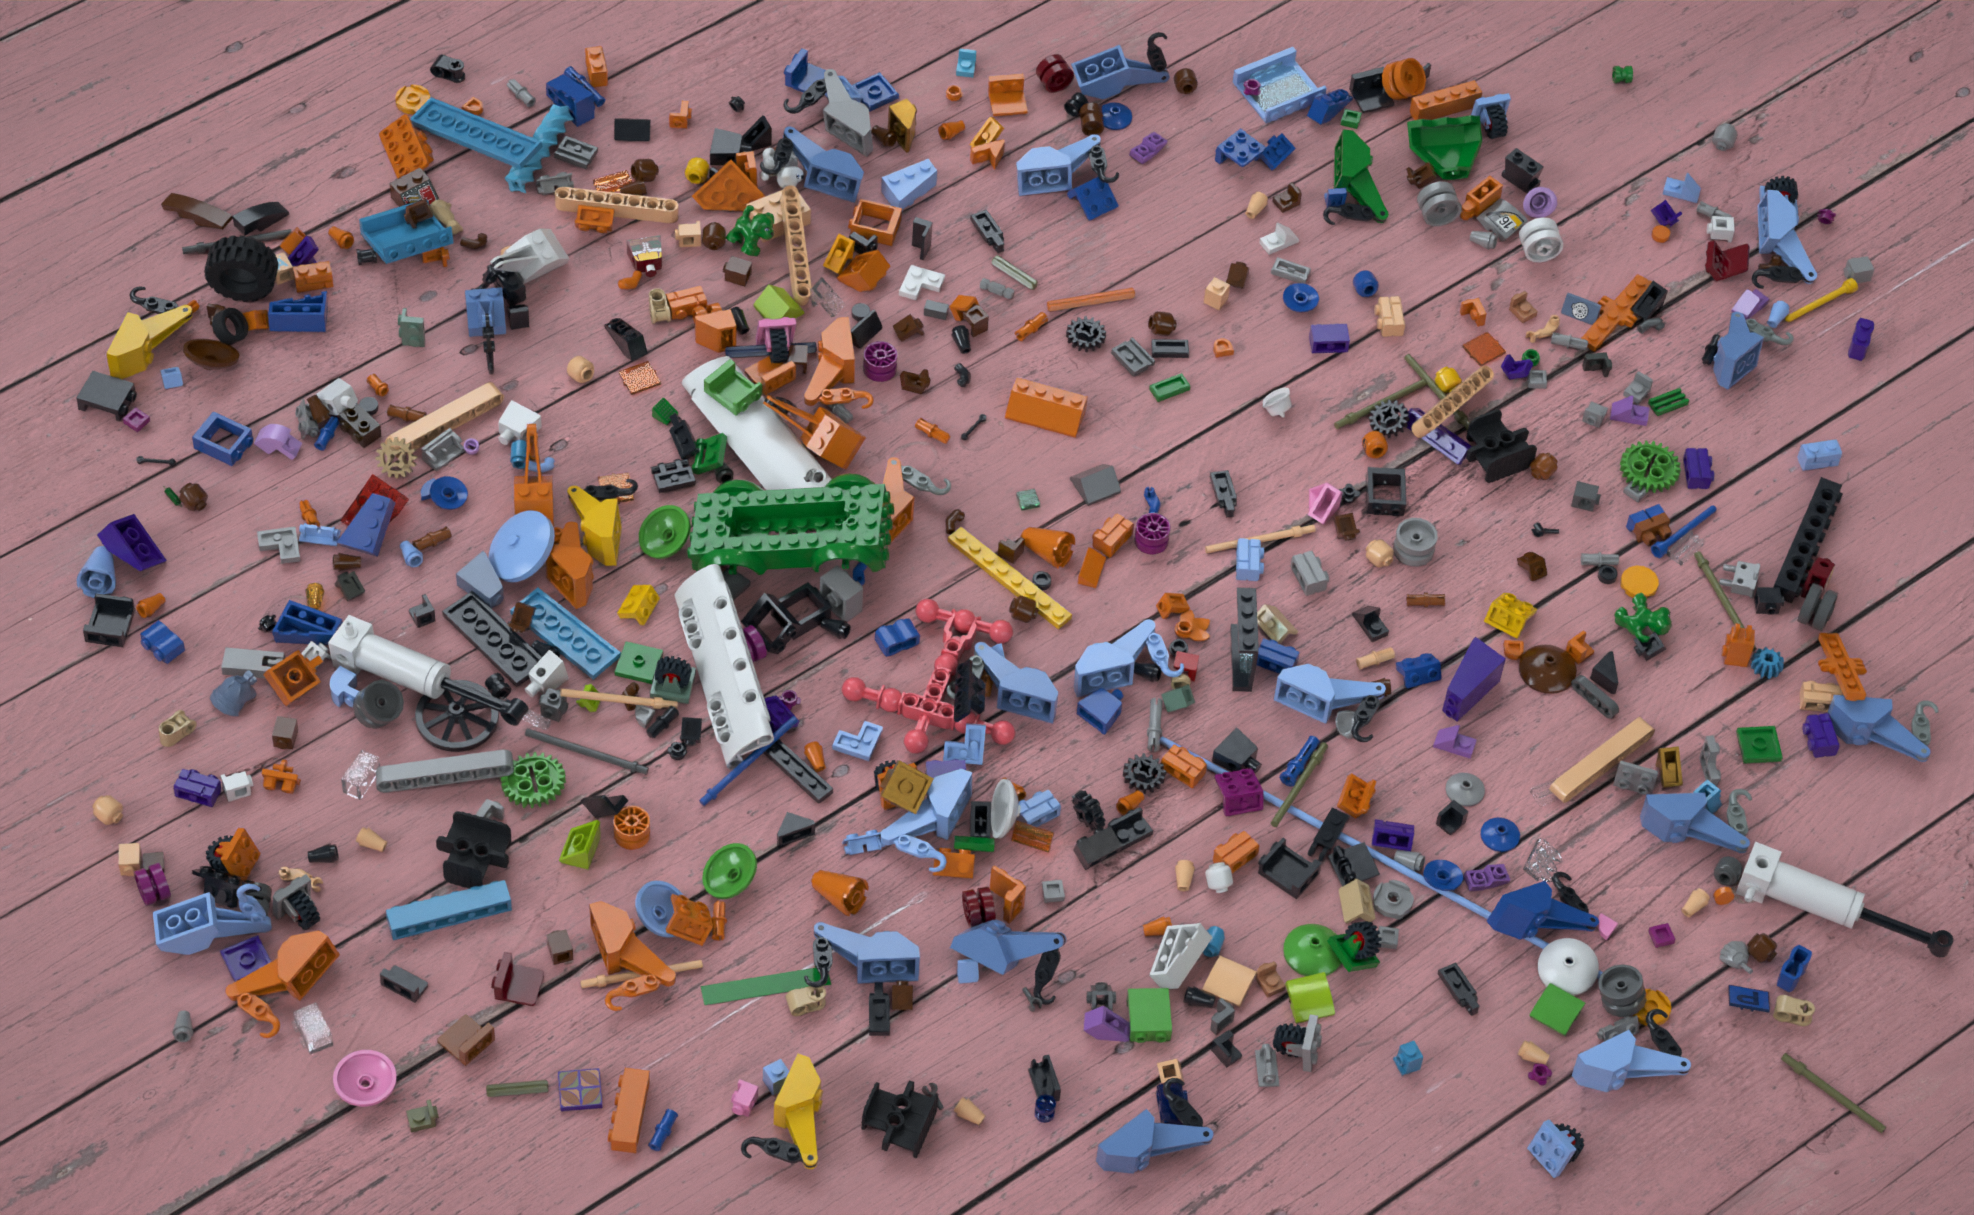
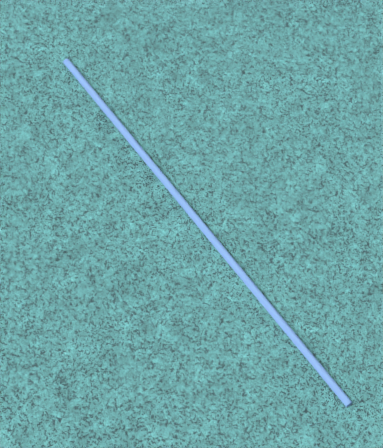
[1160,736,1603,979]

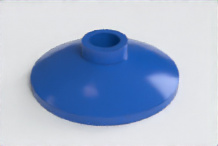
[1101,102,1132,130]
[1283,283,1319,312]
[429,476,468,510]
[1480,817,1520,852]
[1423,860,1463,891]

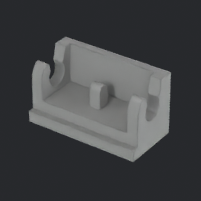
[421,428,465,472]

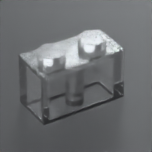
[341,750,380,800]
[291,1003,333,1055]

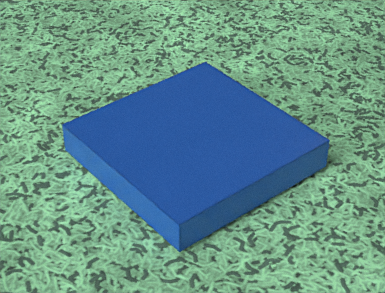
[852,72,899,112]

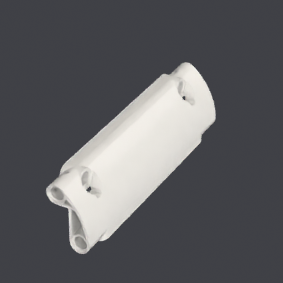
[682,356,832,490]

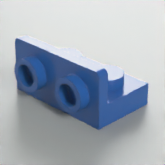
[1254,133,1296,171]

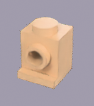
[675,221,701,247]

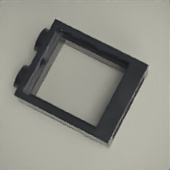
[1366,467,1406,516]
[771,582,832,640]
[741,593,802,654]

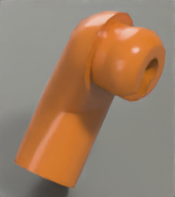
[618,271,642,290]

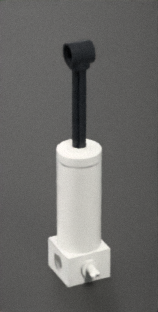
[328,615,529,726]
[1736,842,1954,958]

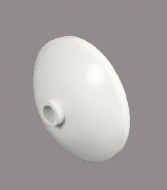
[991,779,1020,839]
[1538,938,1599,996]

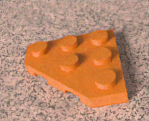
[692,160,766,211]

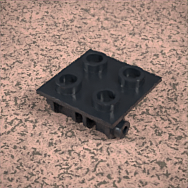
[1328,842,1380,887]

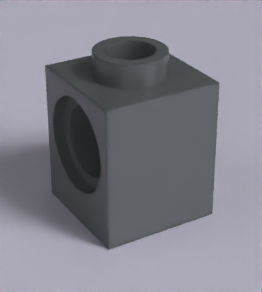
[1571,481,1601,512]

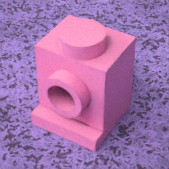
[731,1079,759,1117]

